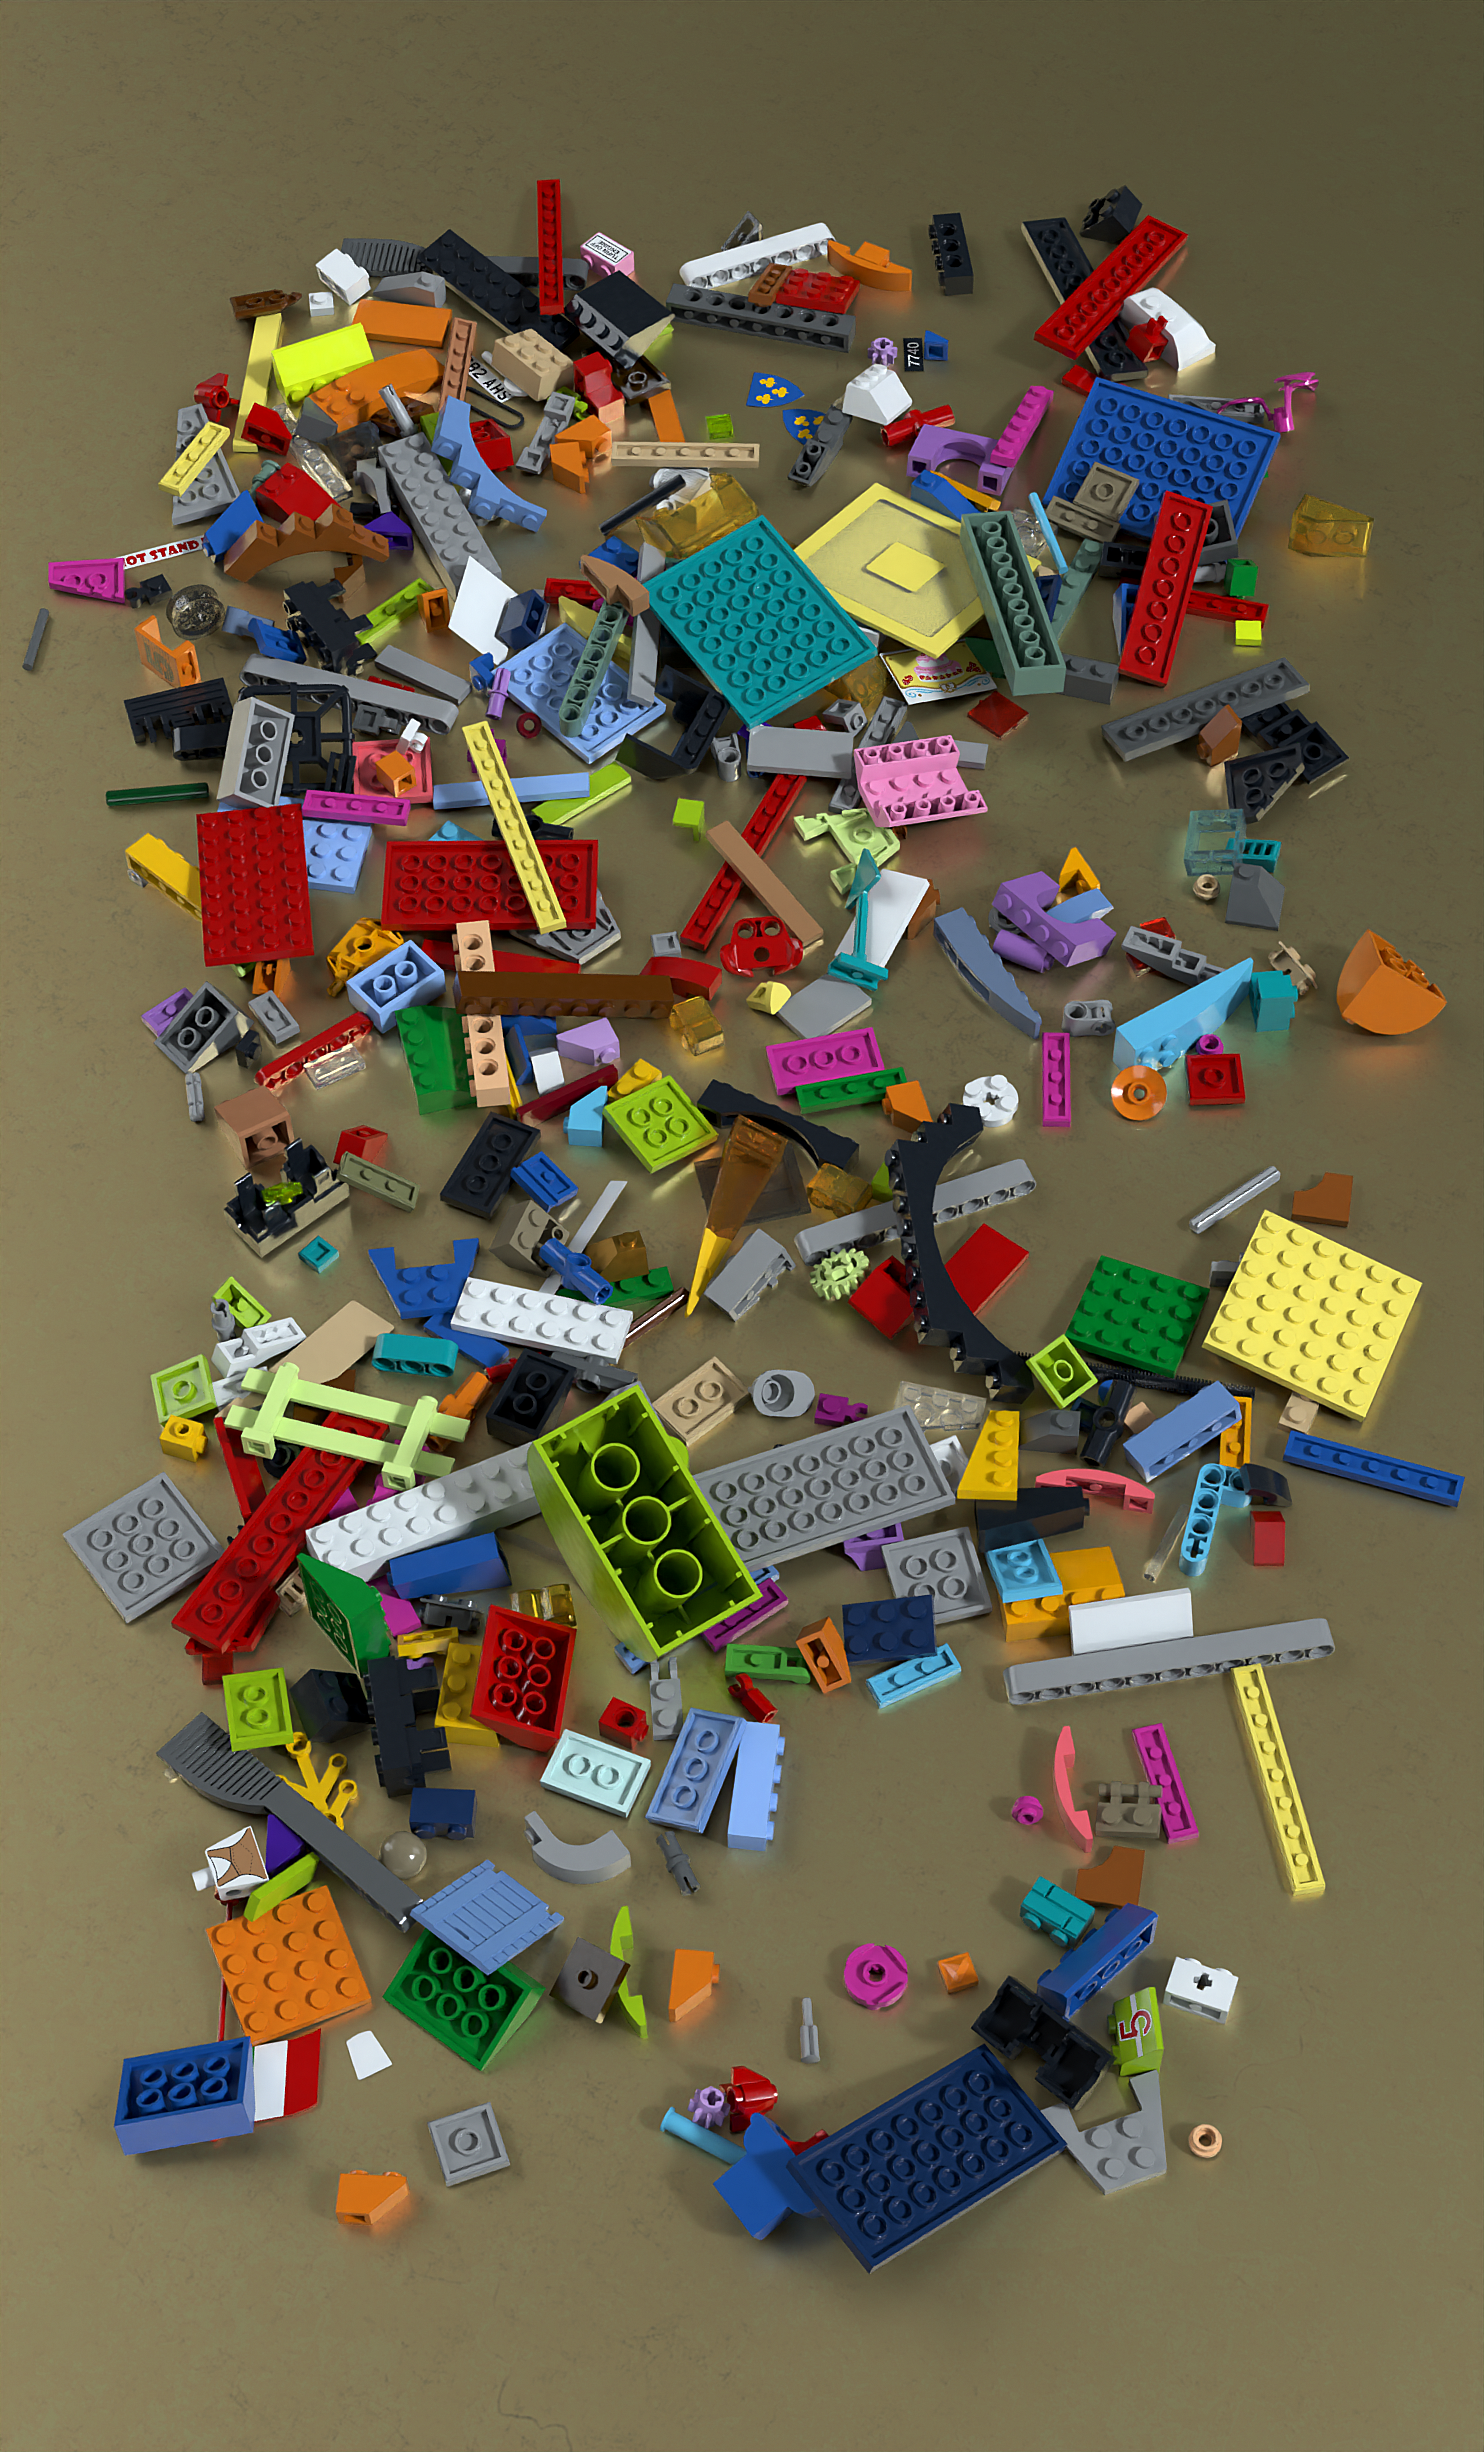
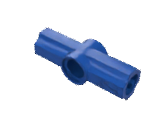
[539,1238,613,1305]

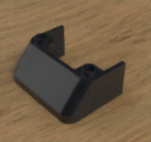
[615,665,730,780]

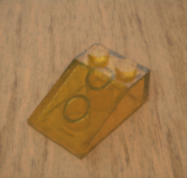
[1288,494,1374,557]

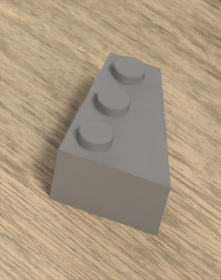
[704,1228,796,1322]

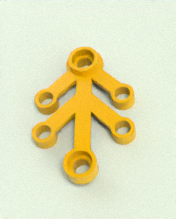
[276,1732,358,1831]

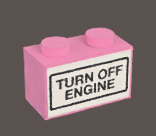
[580,232,635,278]

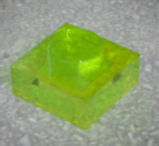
[261,1182,303,1205]

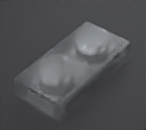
[303,1043,366,1090]

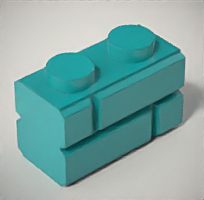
[1019,1876,1095,1949]

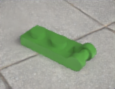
[725,1643,811,1684]

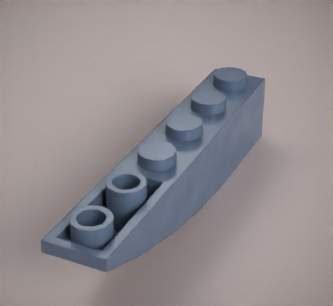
[933,907,1042,1039]

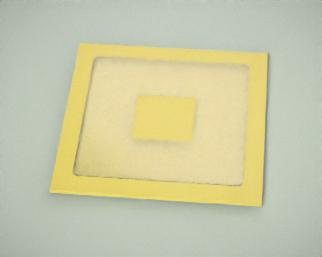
[793,483,1042,659]

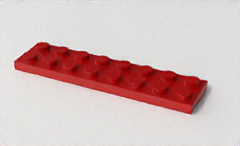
[1118,490,1213,688]

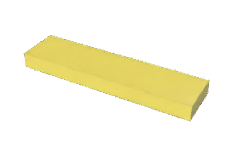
[158,421,230,497]

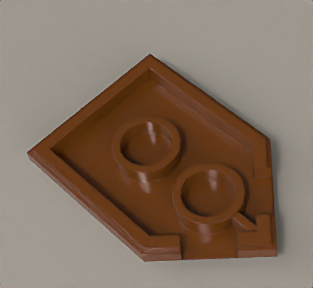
[230,289,302,320]

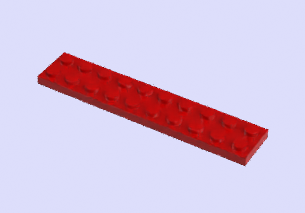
[1034,215,1188,360]
[171,1411,390,1654]

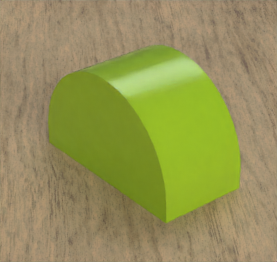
[527,1384,763,1662]

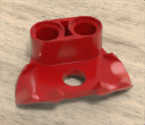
[720,916,803,978]

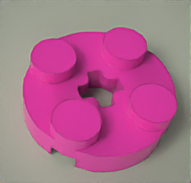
[844,1943,908,2010]

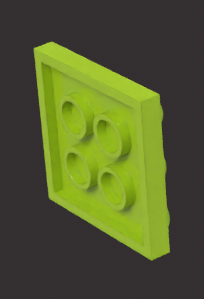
[602,1075,719,1174]

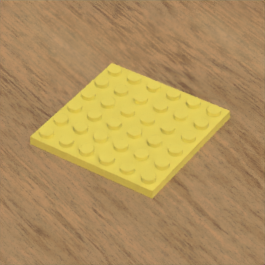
[1202,1210,1422,1423]

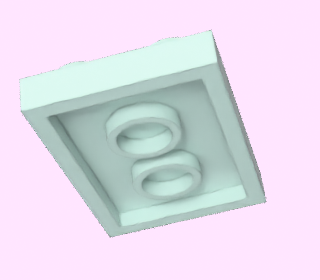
[540,1729,651,1818]

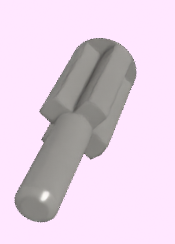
[800,1997,820,2064]

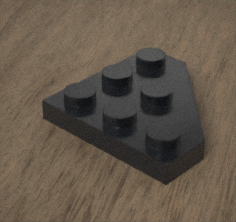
[1224,743,1305,828]

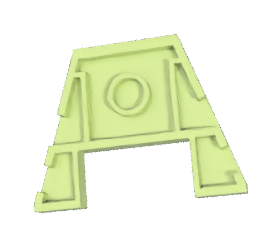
[794,808,900,894]

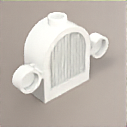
[649,467,720,526]

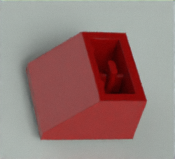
[847,1255,915,1339]

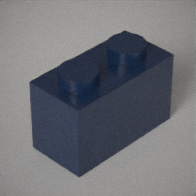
[499,589,549,650]
[409,1788,477,1840]

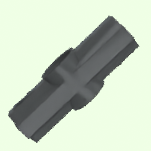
[551,1351,638,1394]

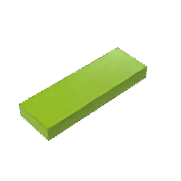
[244,1852,320,1922]

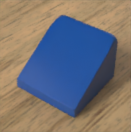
[924,330,948,361]

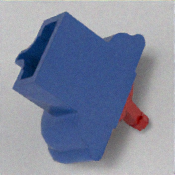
[713,2113,829,2240]

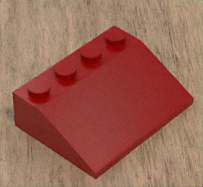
[469,1604,577,1753]

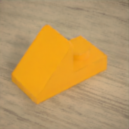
[1058,847,1100,894]

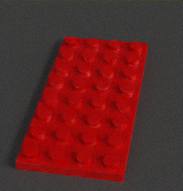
[196,803,314,967]
[381,840,599,931]

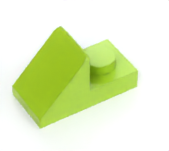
[211,1276,272,1330]

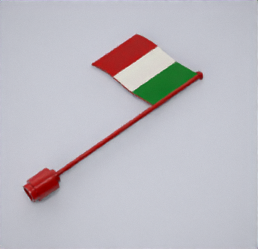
[211,1885,321,2142]

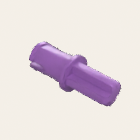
[485,668,511,720]

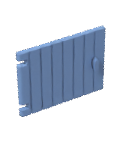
[410,1859,564,1975]

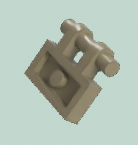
[1095,1781,1163,1839]

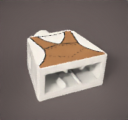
[192,1826,269,1901]

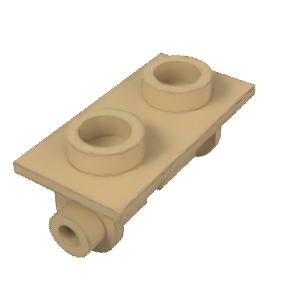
[1268,941,1318,995]

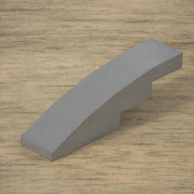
[1121,926,1227,987]

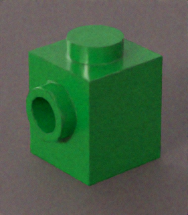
[1223,559,1258,599]

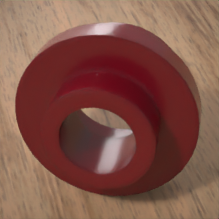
[516,712,542,738]

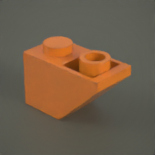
[549,441,589,494]
[336,2170,409,2225]

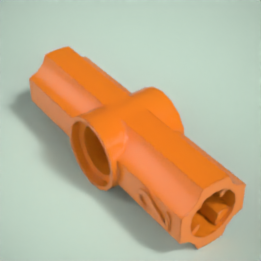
[425,1371,493,1452]

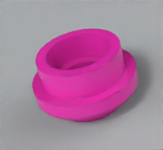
[1196,1034,1224,1055]
[1012,1796,1043,1825]

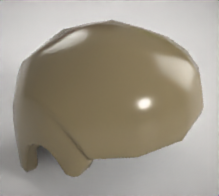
[378,1831,427,1879]

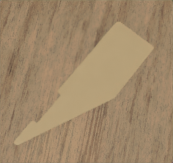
[215,1301,394,1419]

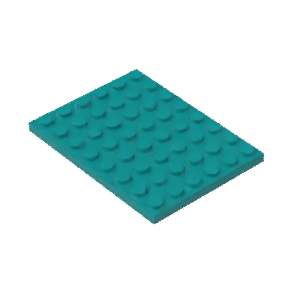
[642,515,878,730]

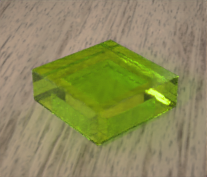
[706,414,734,440]

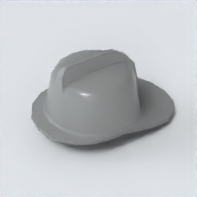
[748,1369,815,1417]

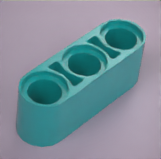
[371,1333,459,1377]

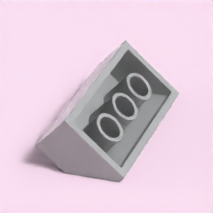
[217,697,295,809]

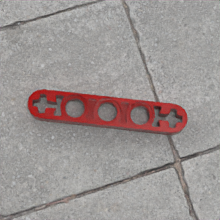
[254,1011,373,1092]

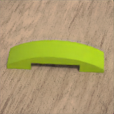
[610,1906,648,2038]

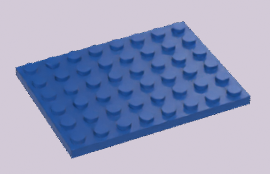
[1041,377,1281,564]

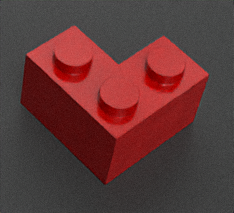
[573,352,626,424]

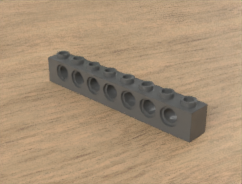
[666,283,856,353]

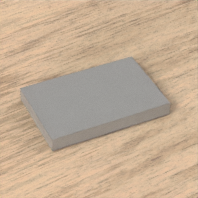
[775,973,871,1040]

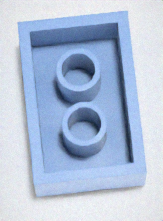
[346,940,446,1034]

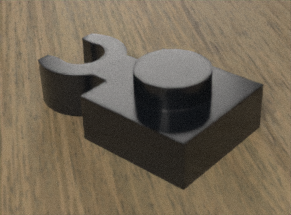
[125,574,173,608]

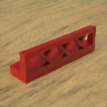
[213,1416,267,1525]

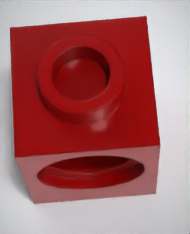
[598,1697,649,1750]

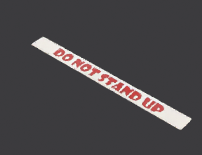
[117,534,205,569]

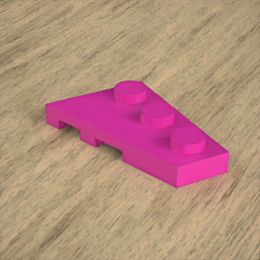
[48,558,125,604]

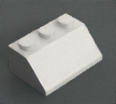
[842,364,912,425]

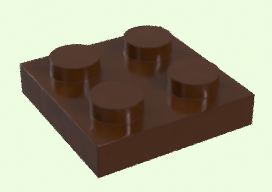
[369,397,435,436]

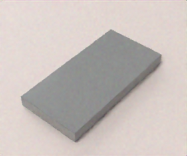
[747,726,854,779]

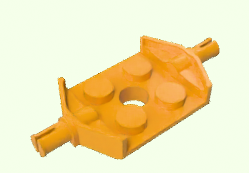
[326,917,404,997]

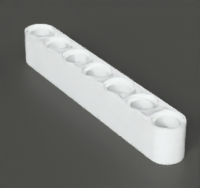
[680,223,836,289]

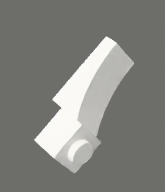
[211,1317,306,1379]

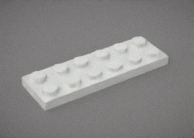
[450,1277,633,1365]

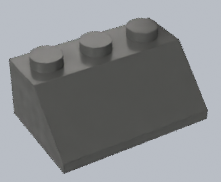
[1055,652,1120,705]

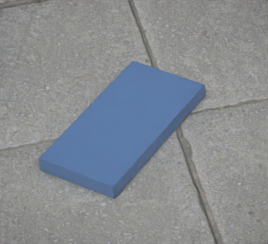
[645,1707,747,1834]

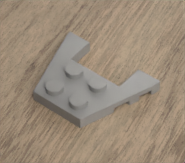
[509,889,621,965]
[1040,2069,1167,2195]

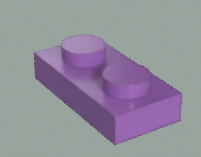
[141,987,194,1037]

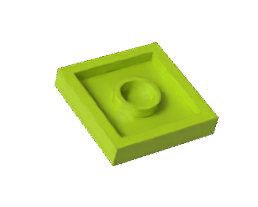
[150,1354,217,1427]

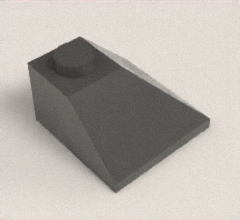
[1225,862,1285,931]

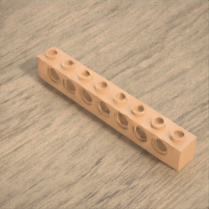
[452,920,511,1107]

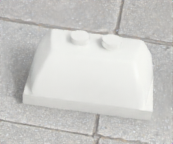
[1118,287,1216,372]

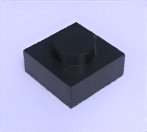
[235,1029,262,1069]

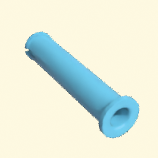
[660,2107,747,2165]

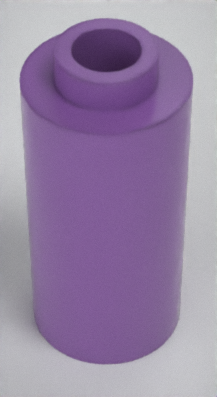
[992,929,1055,973]

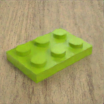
[222,1667,294,1752]

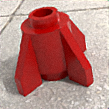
[194,373,240,423]
[719,2066,778,2132]

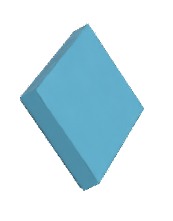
[984,1539,1063,1603]

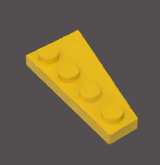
[957,1410,1020,1501]

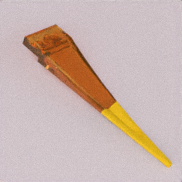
[684,1114,788,1318]

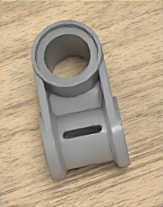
[710,733,741,782]
[1061,999,1116,1037]

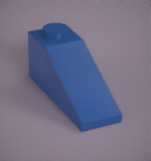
[911,469,981,523]
[1113,583,1139,656]

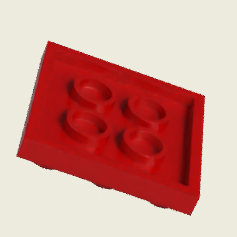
[776,268,860,314]

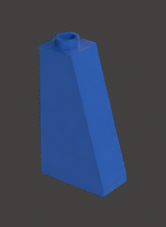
[387,1532,512,1599]

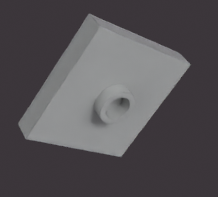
[427,2102,510,2187]

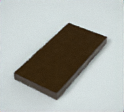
[581,345,671,406]

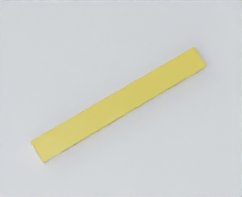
[232,313,282,452]
[1230,1663,1326,1896]

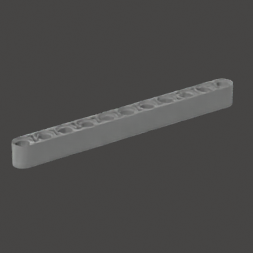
[1003,1618,1335,1705]

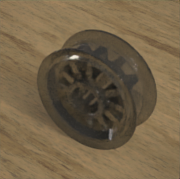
[166,584,225,640]

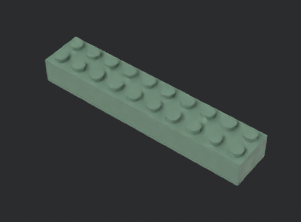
[959,511,1066,696]

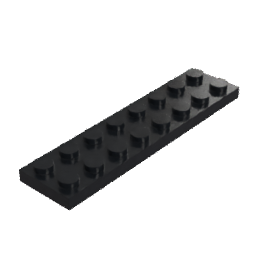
[416,229,580,352]

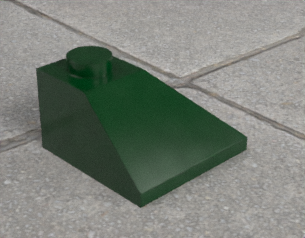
[965,636,1007,679]

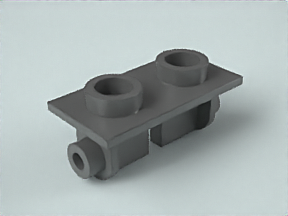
[418,1594,484,1632]

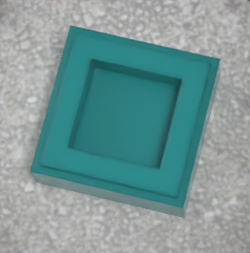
[298,1235,339,1274]

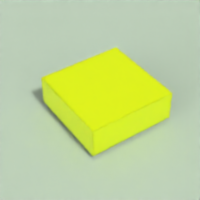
[1235,620,1262,646]

